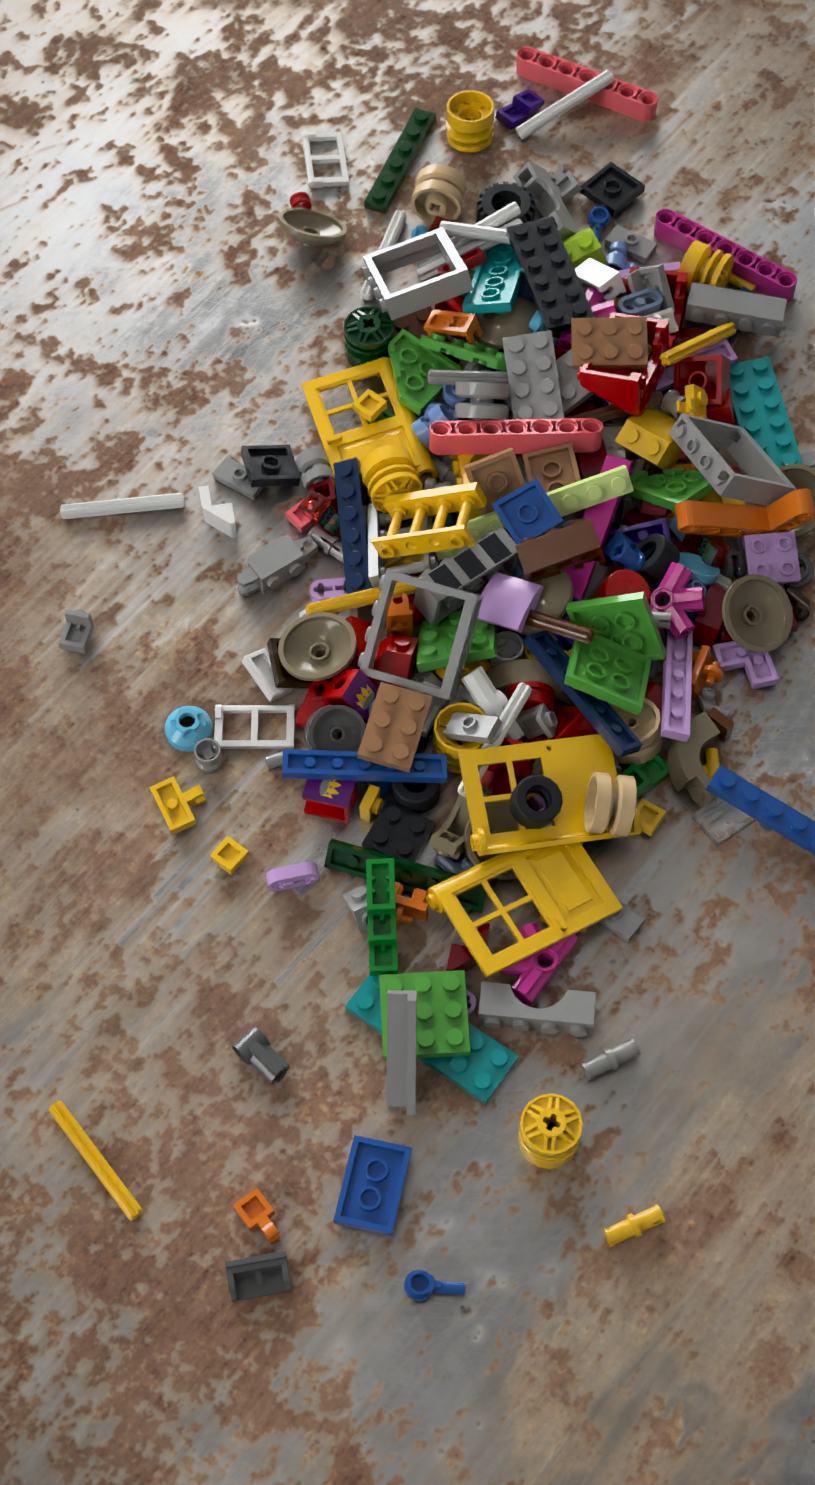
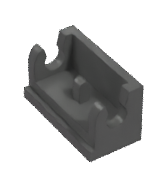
[225,1251,292,1302]

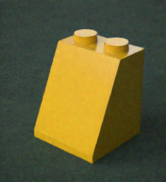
[615,407,683,470]

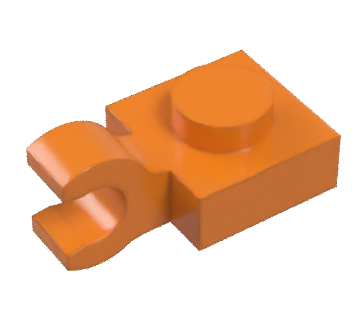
[233,1188,281,1245]

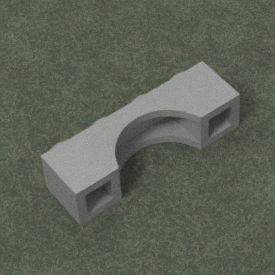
[513,161,579,240]
[478,982,596,1037]

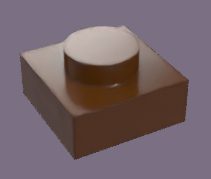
[707,707,734,742]

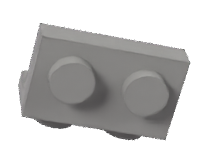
[627,264,675,312]

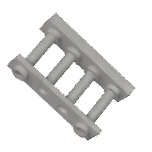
[367,504,439,588]

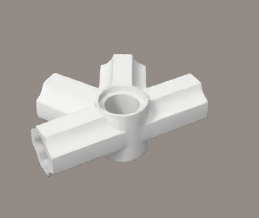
[461,666,524,740]

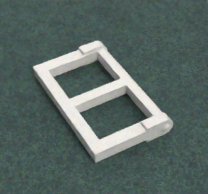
[301,131,349,188]
[214,704,296,749]

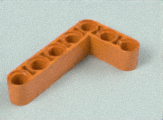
[674,489,815,538]

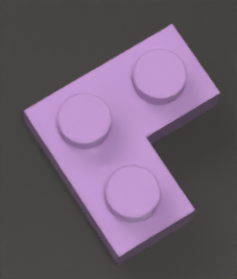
[711,641,779,689]

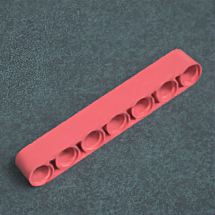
[516,46,658,122]
[429,418,603,455]

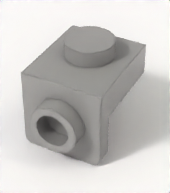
[59,609,94,654]
[516,703,558,740]
[343,884,368,932]

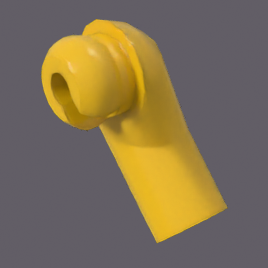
[702,748,720,780]

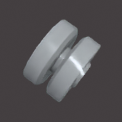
[454,382,511,420]

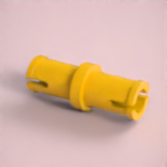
[603,1204,666,1247]

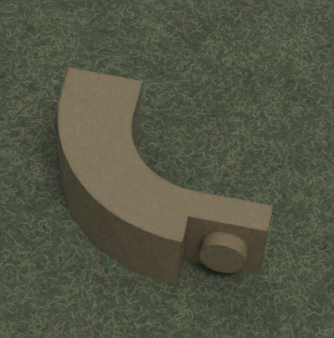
[486,659,575,706]
[667,711,720,810]
[428,785,493,860]

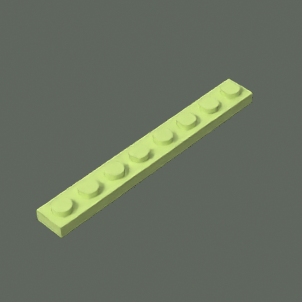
[436,465,634,560]

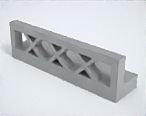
[387,990,417,1115]

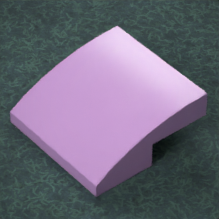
[477,572,544,633]

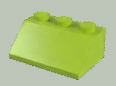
[562,227,607,269]

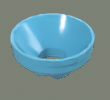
[678,552,720,586]
[165,706,213,752]

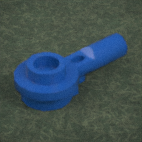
[587,206,611,243]
[404,1270,465,1301]

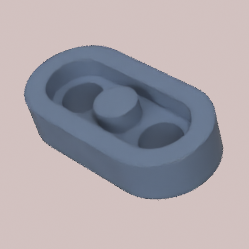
[617,289,663,317]

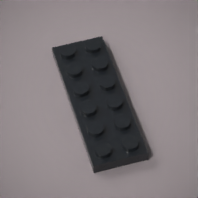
[506,216,595,334]

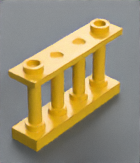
[371,482,487,559]

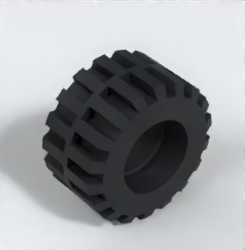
[476,182,535,228]

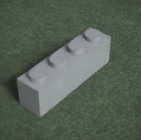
[684,282,787,337]

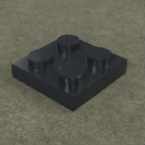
[580,162,645,216]
[241,444,301,487]
[362,800,436,862]

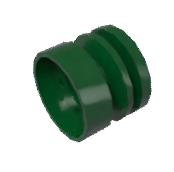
[344,306,395,367]

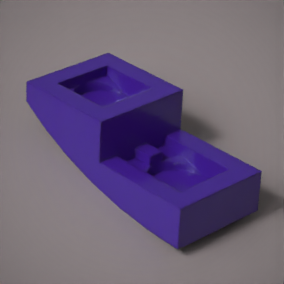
[495,89,545,130]

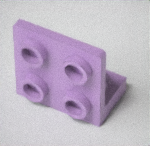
[742,531,801,584]

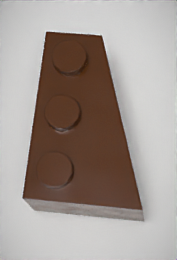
[515,518,607,582]

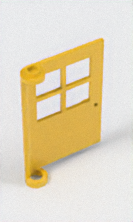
[301,357,438,485]
[458,734,642,856]
[426,842,623,978]

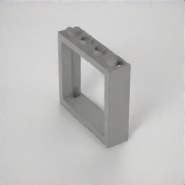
[362,227,473,321]
[668,413,796,506]
[358,570,484,700]

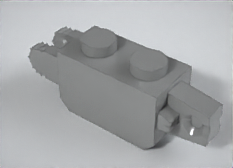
[237,536,318,596]

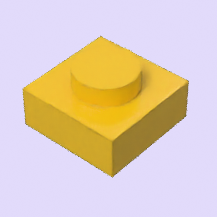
[352,389,388,423]
[359,784,383,822]
[637,798,666,836]
[210,836,249,875]

